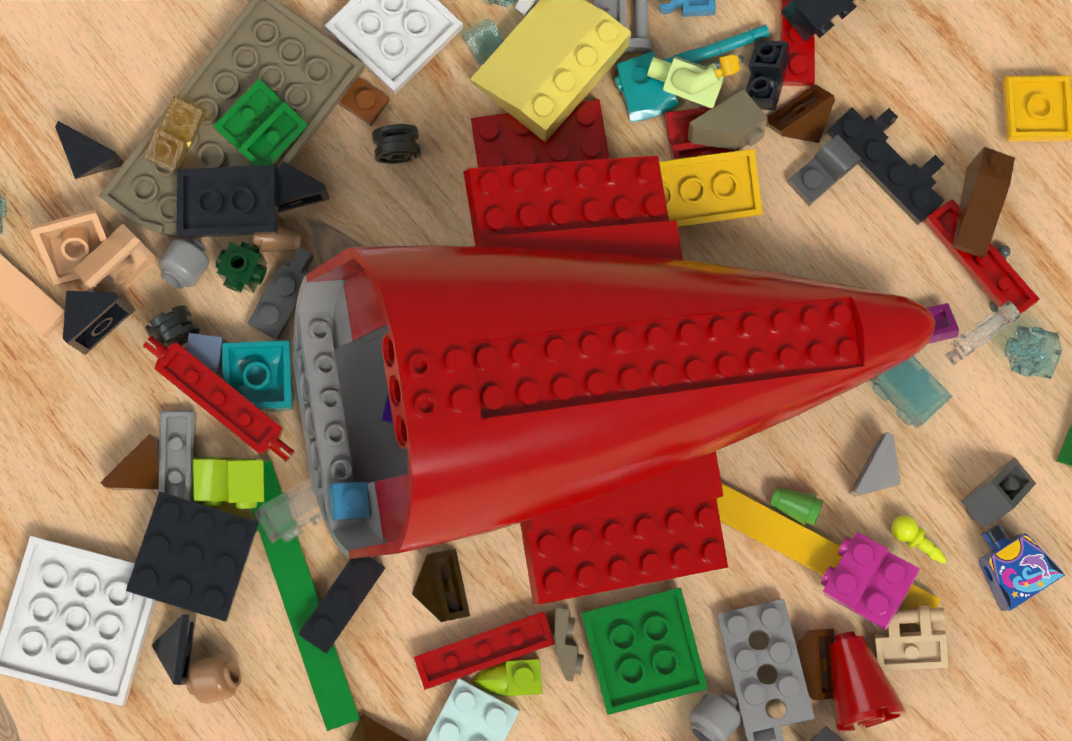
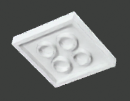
[325,0,463,95]

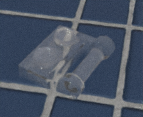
[945,301,1020,365]

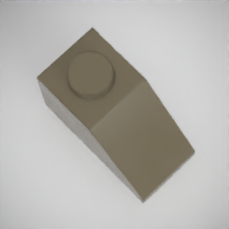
[687,89,768,151]

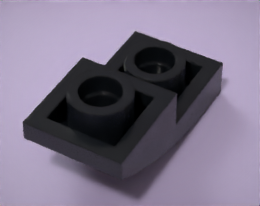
[745,40,790,111]

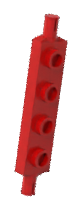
[143,336,295,462]

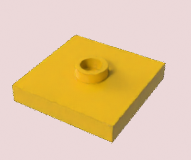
[1002,75,1072,142]

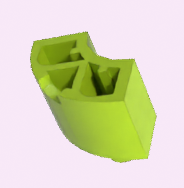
[193,457,264,509]

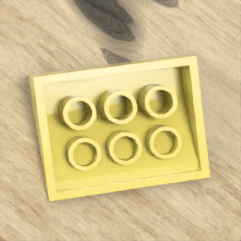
[470,0,631,143]

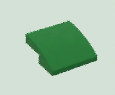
[213,79,308,166]

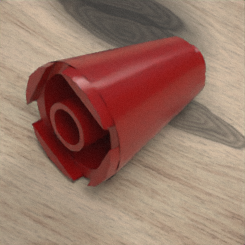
[830,631,906,732]

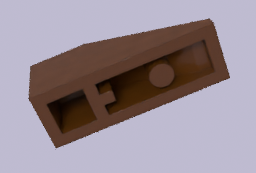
[952,147,1015,258]

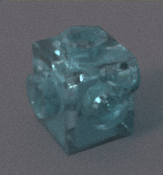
[1005,325,1062,379]

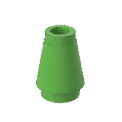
[770,486,824,526]

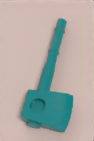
[613,24,770,122]

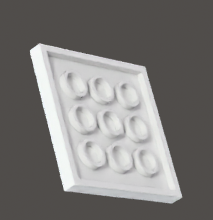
[0,536,156,706]

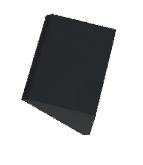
[63,291,135,355]

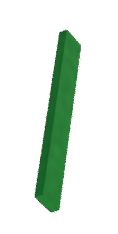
[251,460,361,731]

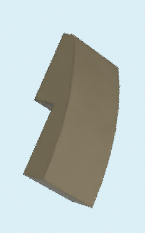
[554,608,584,682]

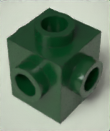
[216,242,267,293]

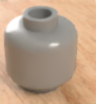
[158,238,209,289]
[689,693,741,741]

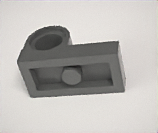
[787,134,861,206]

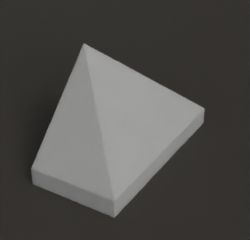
[849,432,900,497]

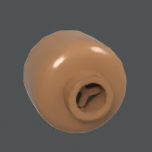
[186,654,241,704]

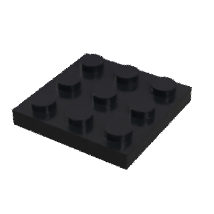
[126,491,259,622]

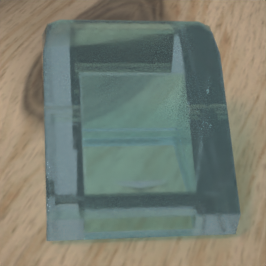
[461,19,504,66]

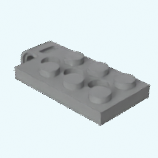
[717,599,815,741]

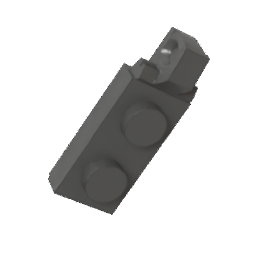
[248,247,314,340]

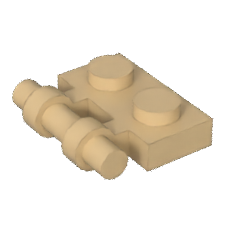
[874,605,949,671]

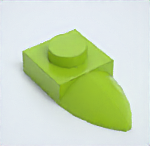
[473,659,543,697]

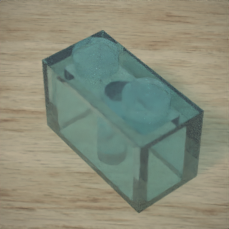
[870,356,952,428]

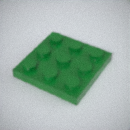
[581,587,708,715]

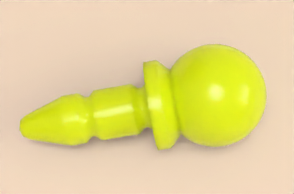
[891,515,947,563]

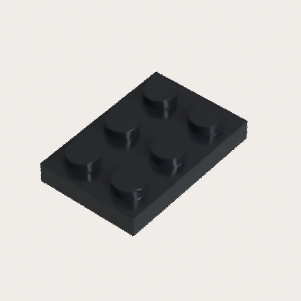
[177,165,278,238]

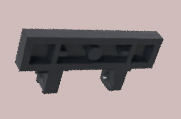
[827,107,944,225]

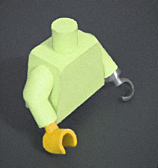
[647,55,744,109]

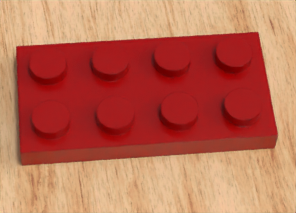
[471,99,610,167]

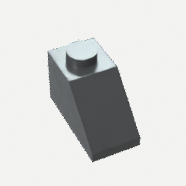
[961,457,1036,528]

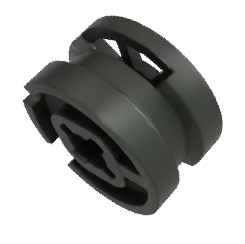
[372,124,421,164]
[145,305,200,349]

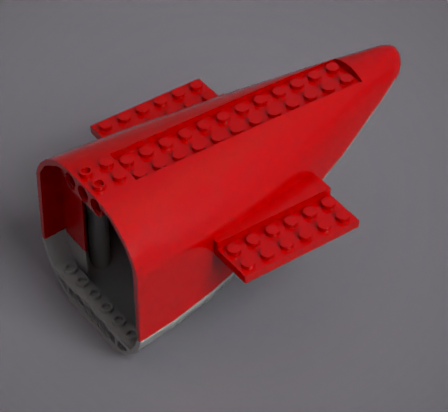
[292,155,936,605]

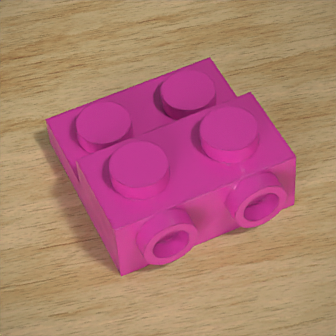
[821,532,920,630]

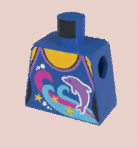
[978,524,1065,611]

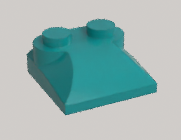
[222,340,295,412]

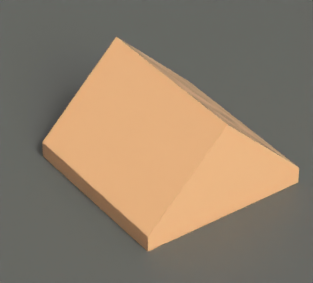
[30,209,111,285]
[74,224,159,296]

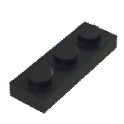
[298,557,386,654]

